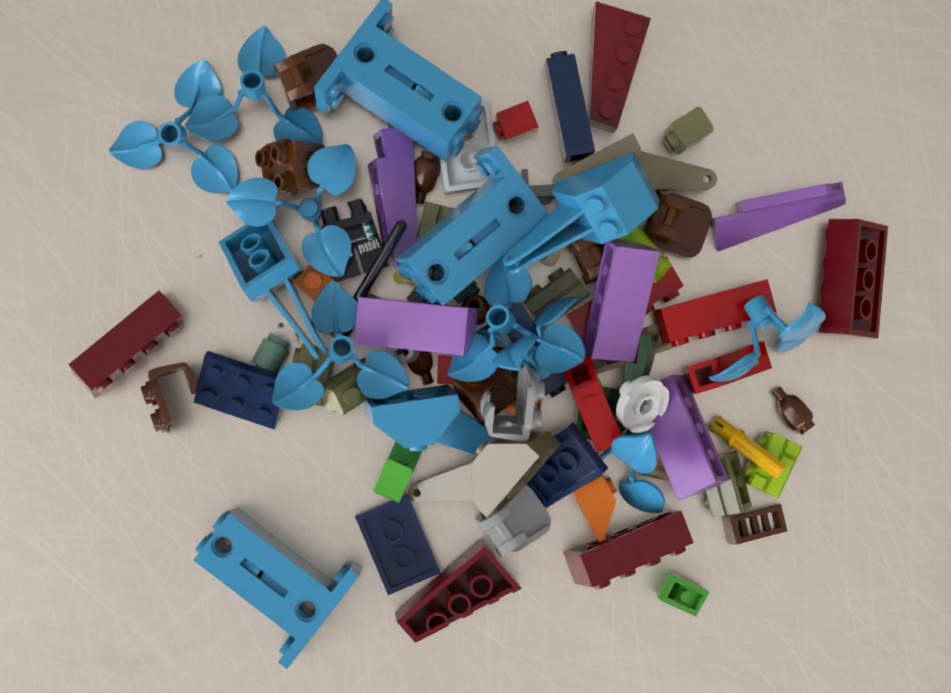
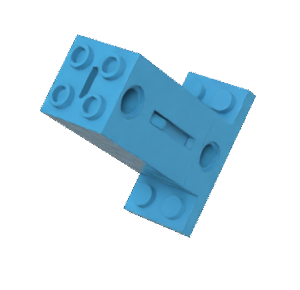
[314,0,483,162]
[395,146,549,305]
[193,508,363,669]

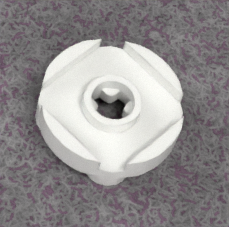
[615,375,669,433]

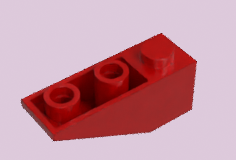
[682,341,772,394]
[564,355,622,453]

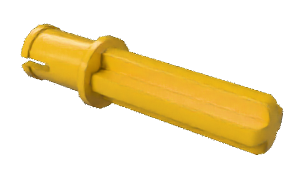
[709,416,786,478]

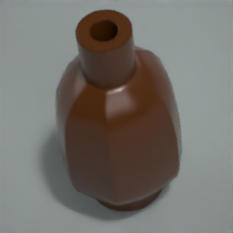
[414,151,440,204]
[462,295,490,325]
[403,349,434,386]
[772,386,815,435]

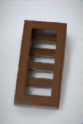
[722,504,787,545]

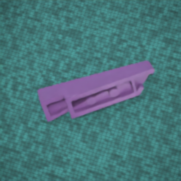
[368,128,417,268]
[711,182,846,251]

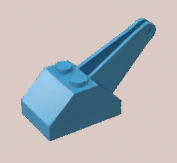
[502,152,659,274]
[219,220,329,361]
[365,385,494,455]

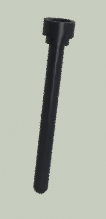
[329,220,407,338]

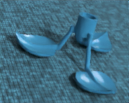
[185,26,322,144]
[109,60,239,193]
[226,144,356,277]
[447,254,585,382]
[272,280,409,411]
[708,295,826,382]
[475,296,582,380]
[599,429,665,513]

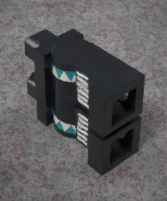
[321,198,390,282]

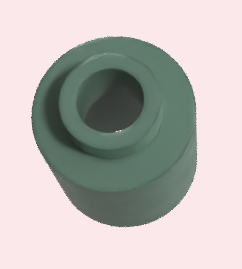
[251,333,290,374]

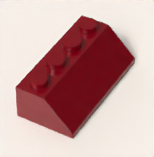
[819,219,888,338]

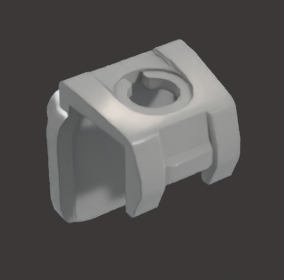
[480,364,545,442]
[475,485,551,557]

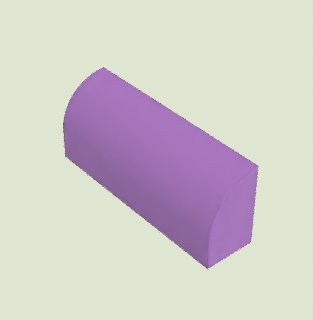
[583,239,660,362]
[354,297,477,356]
[644,375,729,500]

